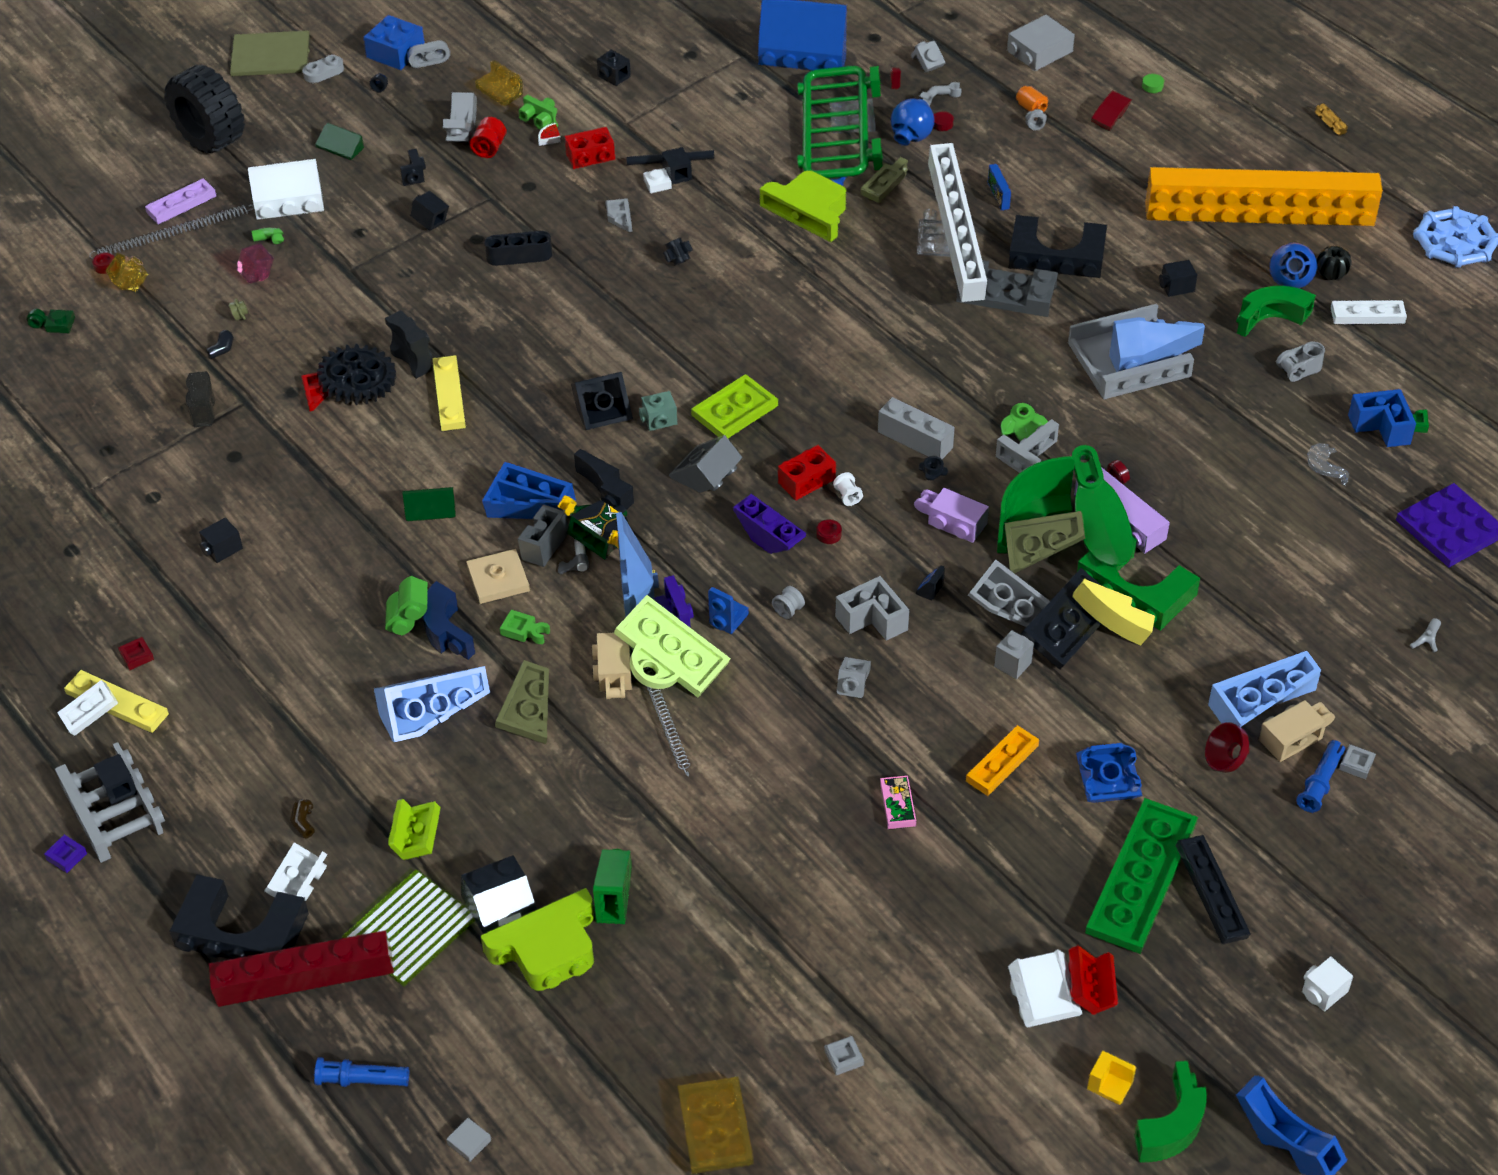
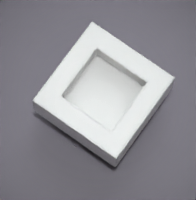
[643,168,672,193]

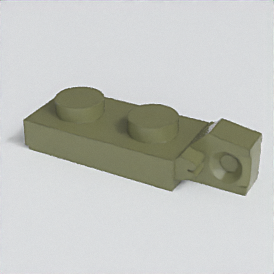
[861,157,908,203]

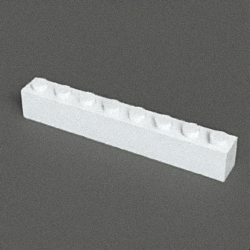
[928,143,987,302]

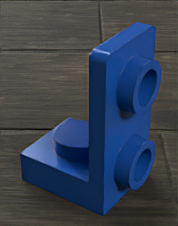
[708,587,749,634]

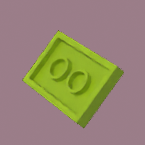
[691,374,778,438]

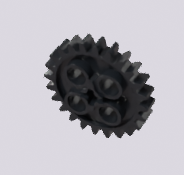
[317,344,396,405]

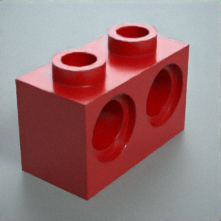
[564,127,615,169]
[778,445,836,501]

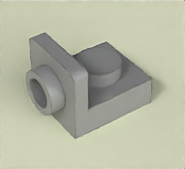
[837,657,871,698]

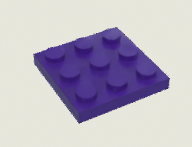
[1396,483,1498,568]

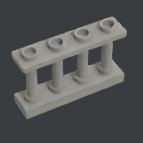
[55,742,165,863]

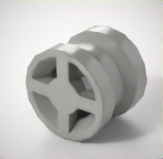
[772,586,805,619]

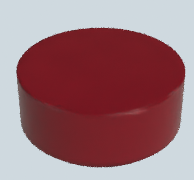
[933,111,954,131]
[92,253,117,274]
[1107,459,1130,484]
[816,519,842,544]

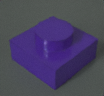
[44,835,87,873]

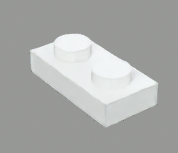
[57,680,118,736]

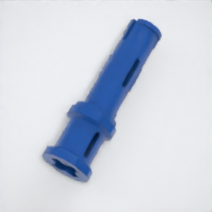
[1296,740,1345,813]
[314,1057,409,1087]

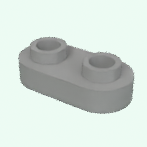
[407,41,450,68]
[303,55,344,83]

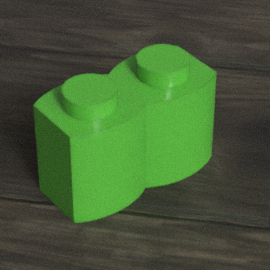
[385,576,428,636]

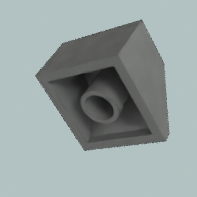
[669,435,743,493]

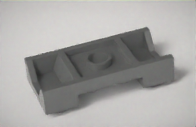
[956,260,1058,317]

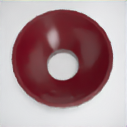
[1205,722,1249,773]

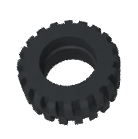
[164,65,245,153]

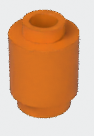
[1016,86,1048,112]

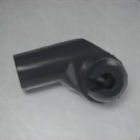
[206,330,234,359]

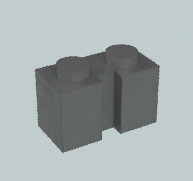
[518,504,568,567]

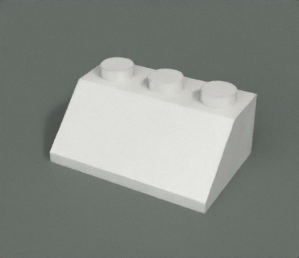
[248,159,324,220]

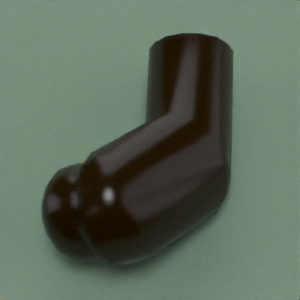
[290,799,315,839]

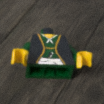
[557,495,628,560]

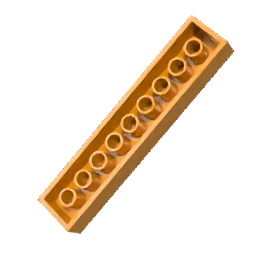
[1145,167,1383,226]

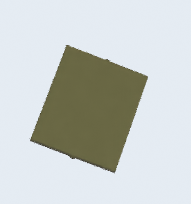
[230,31,310,76]

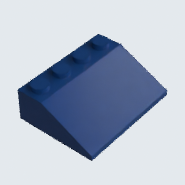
[758,0,847,70]

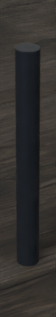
[626,150,715,166]

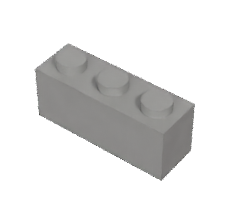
[878,397,955,459]

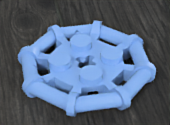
[1413,206,1498,268]

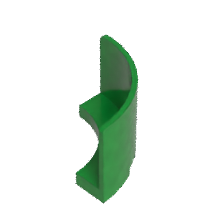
[997,456,1075,553]

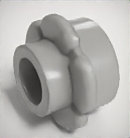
[1025,109,1047,130]

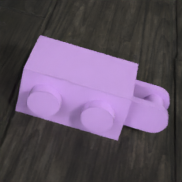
[914,488,989,543]

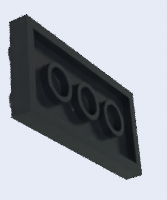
[1020,568,1102,670]

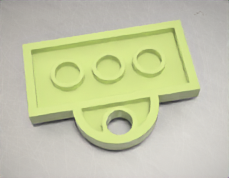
[614,595,731,697]

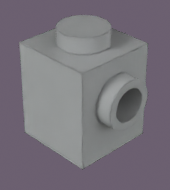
[994,630,1034,680]

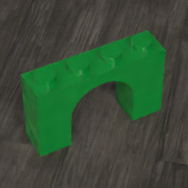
[1077,537,1200,631]

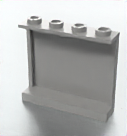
[1068,304,1194,399]

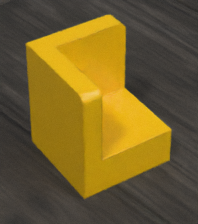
[1087,1051,1136,1105]

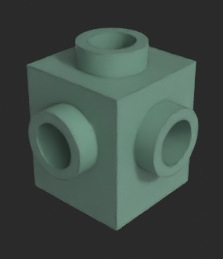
[639,391,678,431]

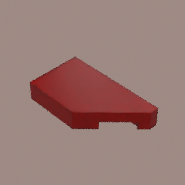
[301,372,328,411]

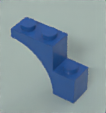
[1236,1075,1347,1175]

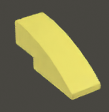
[1073,579,1155,646]

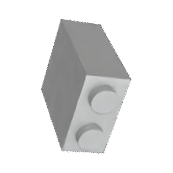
[1007,15,1075,71]

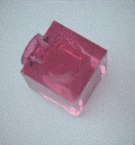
[236,243,274,284]

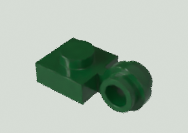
[27,309,75,333]

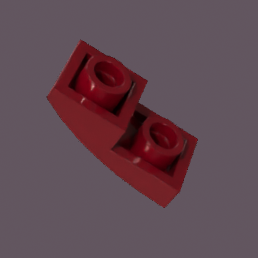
[1091,91,1132,131]

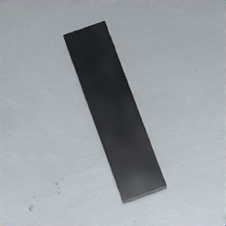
[1176,835,1251,945]

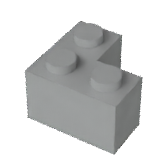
[835,576,909,641]

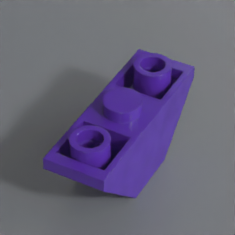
[733,494,806,554]

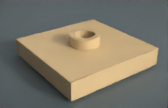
[466,549,530,604]

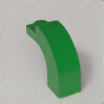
[1236,286,1316,337]
[1134,1061,1207,1163]

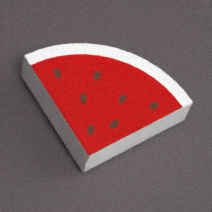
[538,123,560,146]

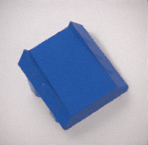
[1076,743,1142,803]

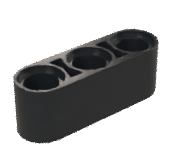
[484,231,552,266]

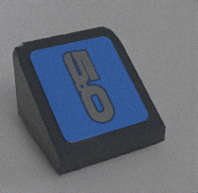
[916,565,945,601]

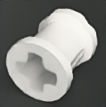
[833,473,863,506]

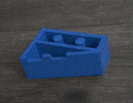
[482,462,576,519]

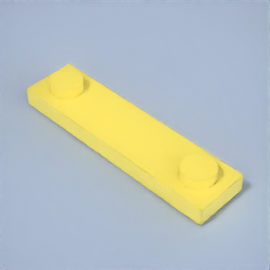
[433,355,466,431]
[64,670,169,733]

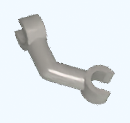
[920,82,962,106]

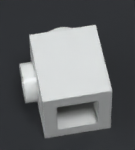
[1302,957,1353,1012]

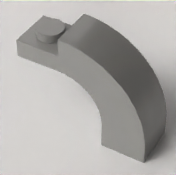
[443,92,477,142]

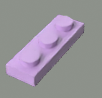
[145,179,216,224]

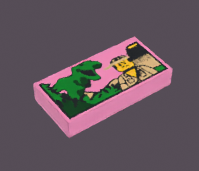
[880,776,916,829]

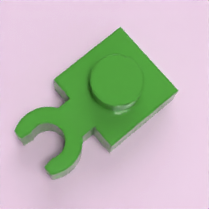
[500,610,550,644]

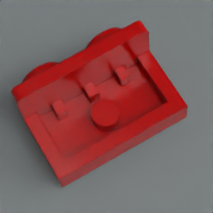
[1068,945,1118,1015]

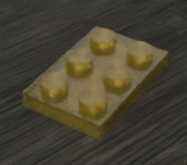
[678,1077,753,1174]

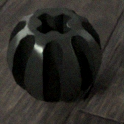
[1317,246,1352,280]

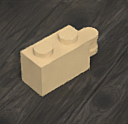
[592,632,632,699]
[1259,700,1335,762]

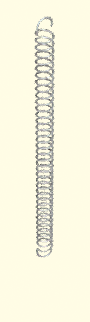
[89,205,254,259]
[631,647,690,776]

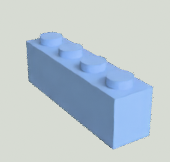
[1208,651,1321,727]

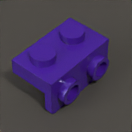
[652,575,694,628]

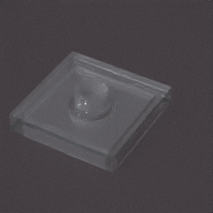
[829,98,875,133]

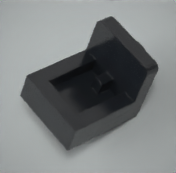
[400,149,426,186]

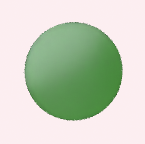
[1142,74,1164,93]

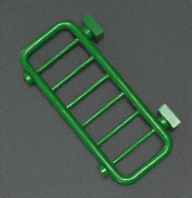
[797,66,883,179]

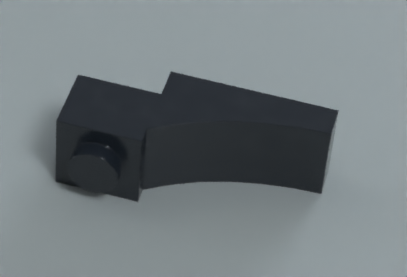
[574,449,634,510]

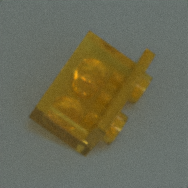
[475,60,523,106]

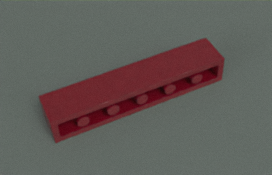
[209,930,394,1007]

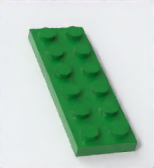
[1085,798,1198,954]

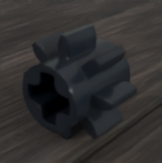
[663,237,693,266]

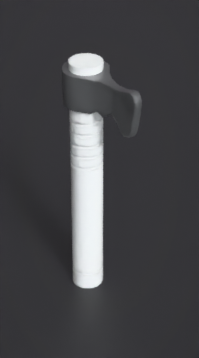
[558,539,589,574]

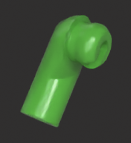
[251,228,284,244]

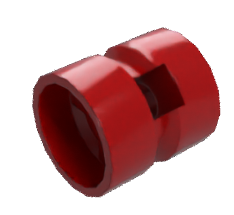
[470,117,507,158]

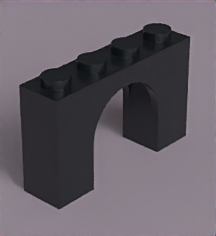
[1008,215,1107,278]
[170,874,309,959]

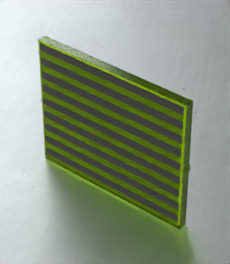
[342,869,475,987]

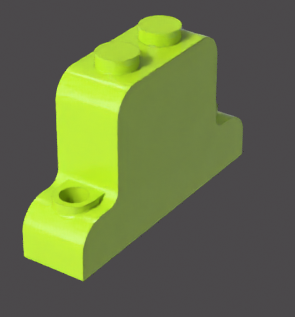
[760,171,846,242]
[481,888,594,991]

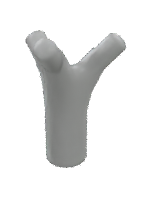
[1410,618,1441,652]

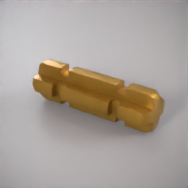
[1315,103,1348,136]

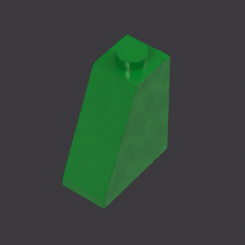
[593,849,632,924]

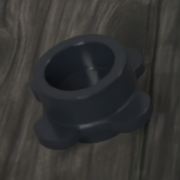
[919,456,948,480]

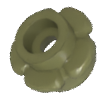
[229,299,249,321]

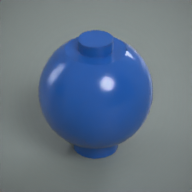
[891,98,934,146]
[1269,243,1317,289]

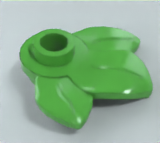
[1001,403,1048,442]

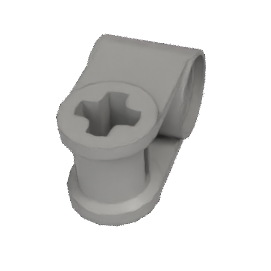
[1276,342,1325,382]

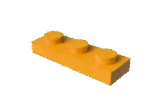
[966,725,1039,796]

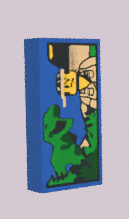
[988,164,1011,210]

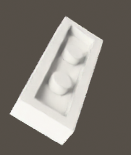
[1331,300,1407,324]

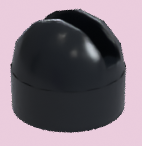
[370,74,388,93]

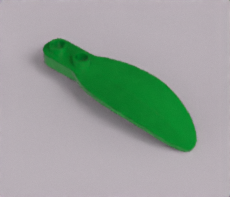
[1072,445,1133,567]

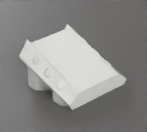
[1008,949,1082,1027]

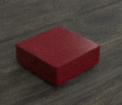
[118,637,154,670]

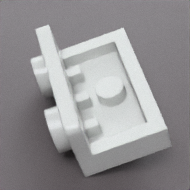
[264,843,327,900]

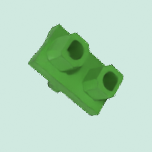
[519,95,558,130]

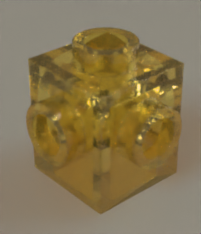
[106,253,148,292]

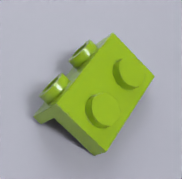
[388,799,441,860]

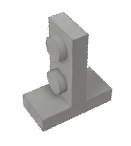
[996,419,1059,473]

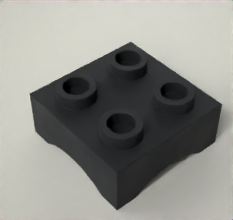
[385,310,432,379]

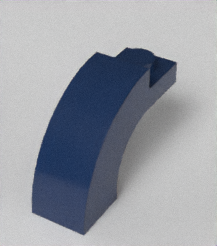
[423,581,475,660]

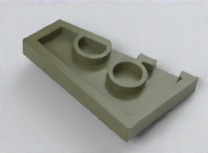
[1005,511,1085,574]
[495,660,549,744]

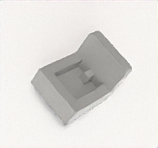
[911,40,946,73]

